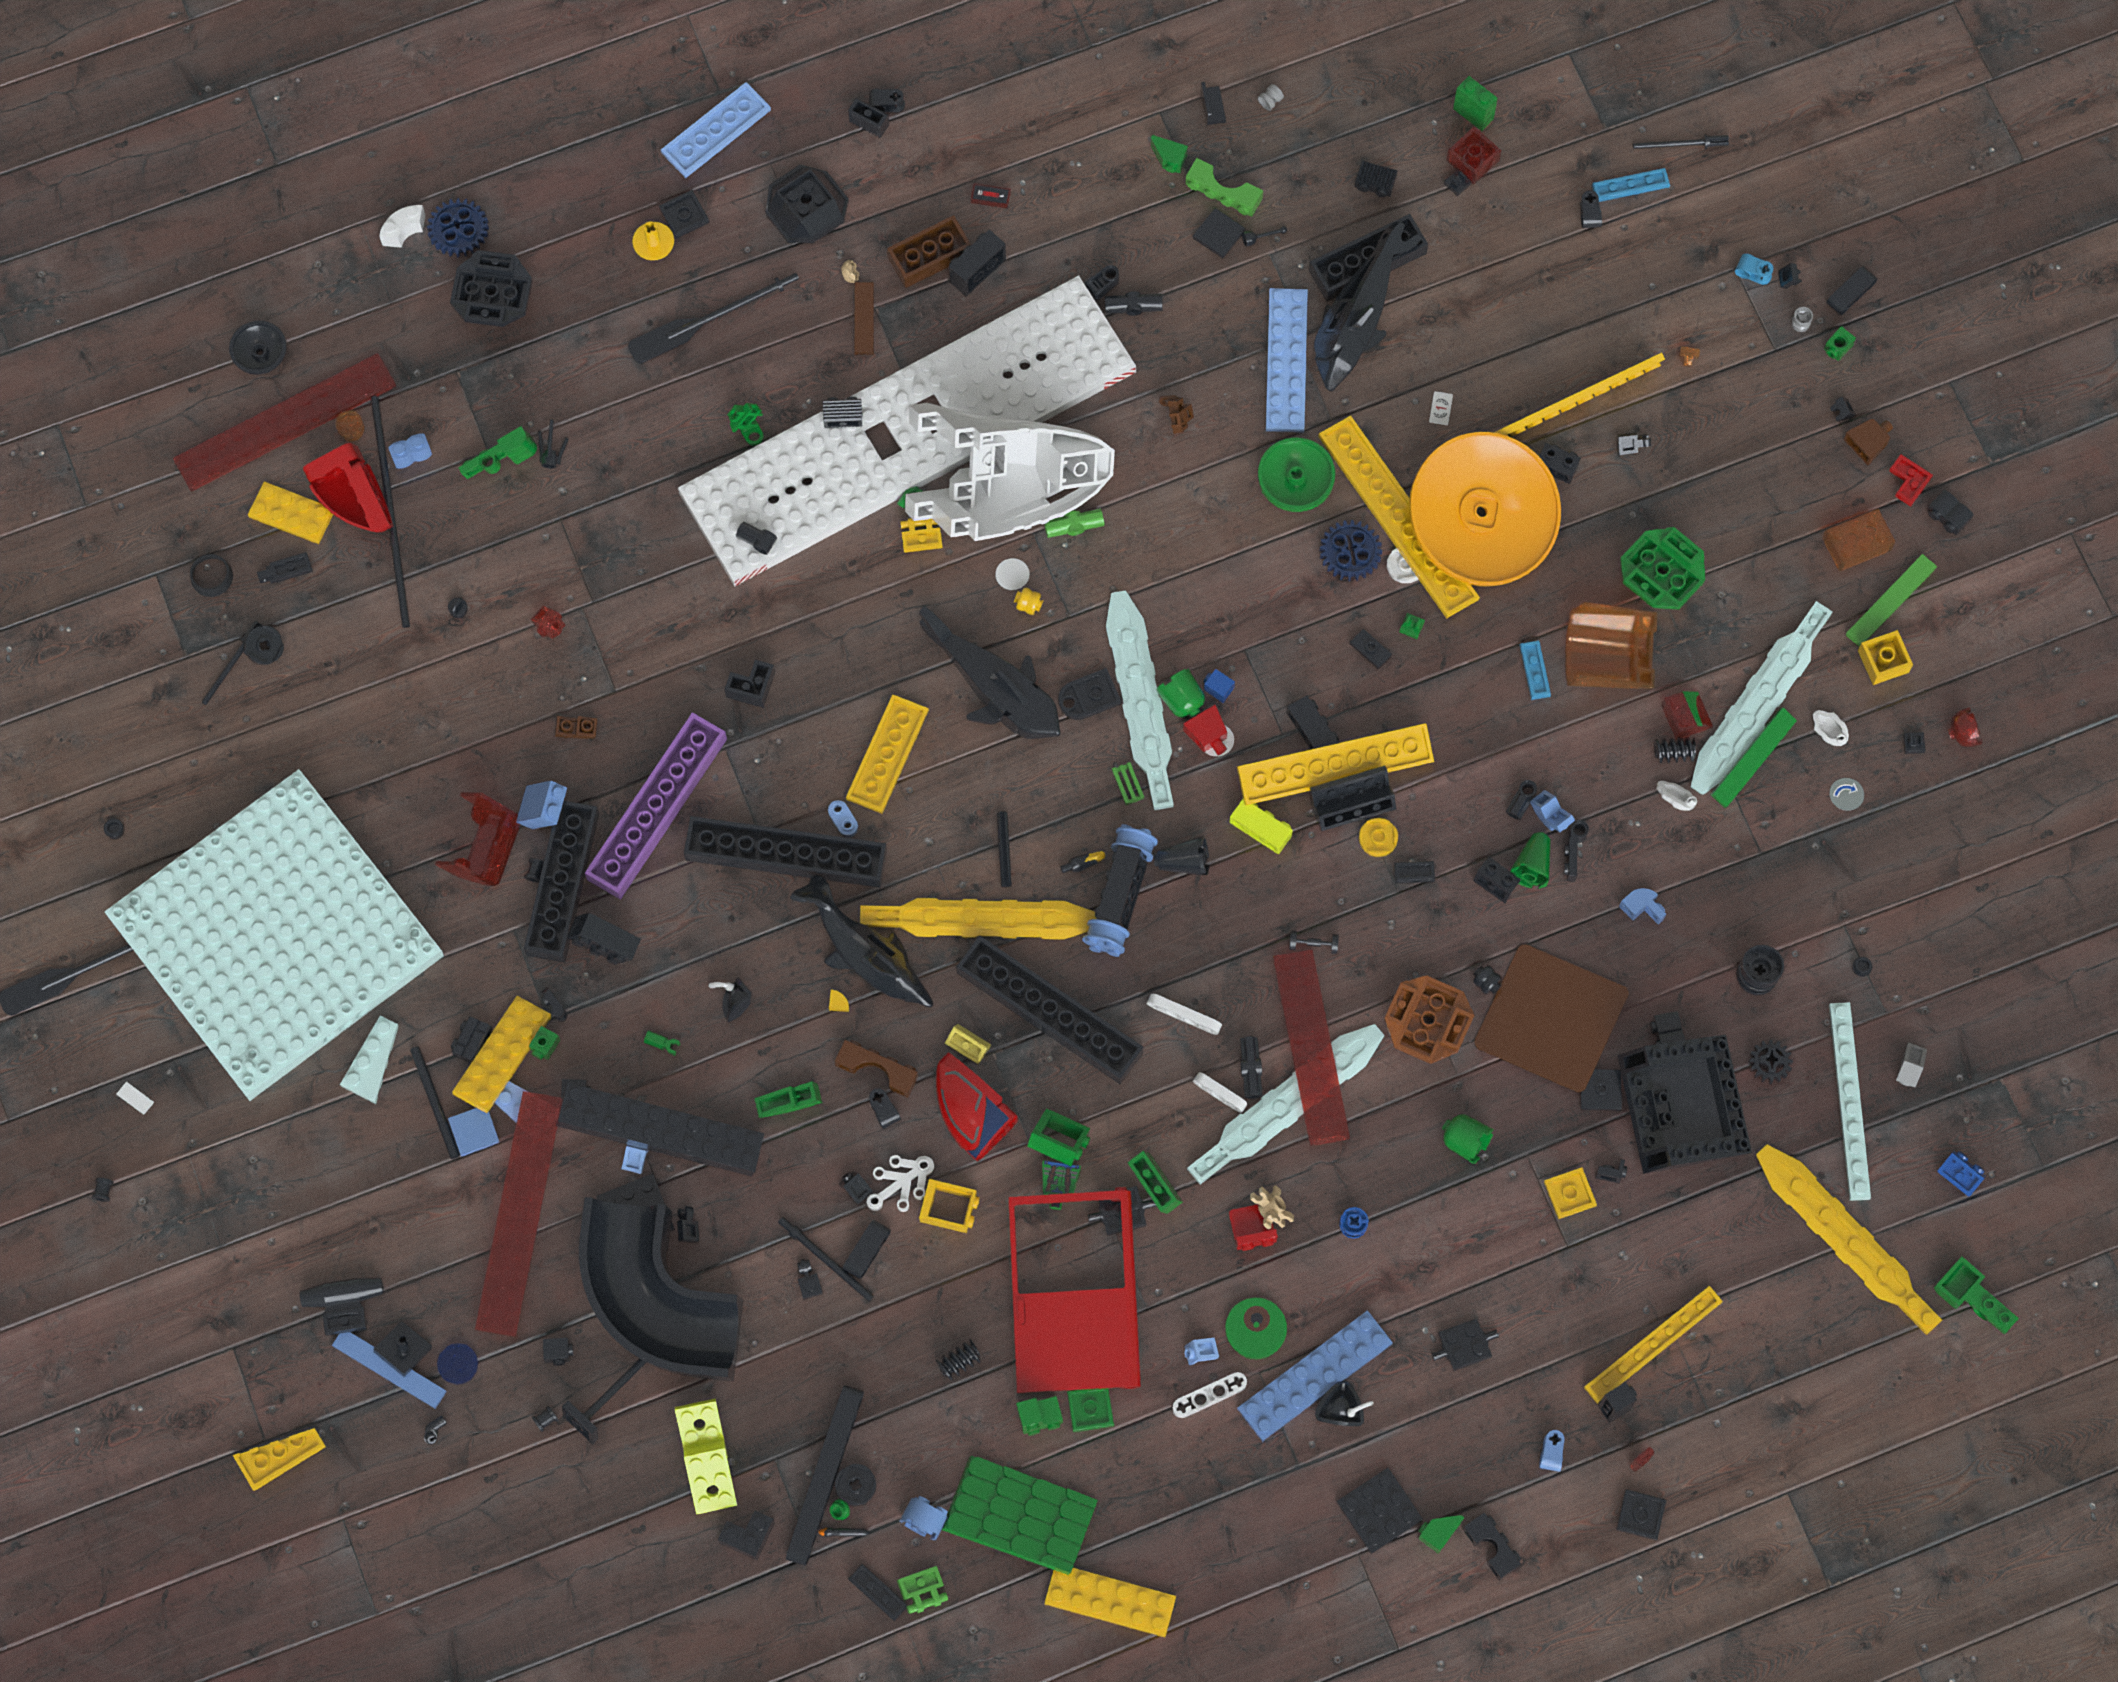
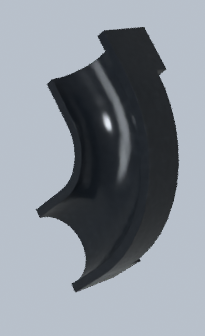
[579,1197,743,1382]

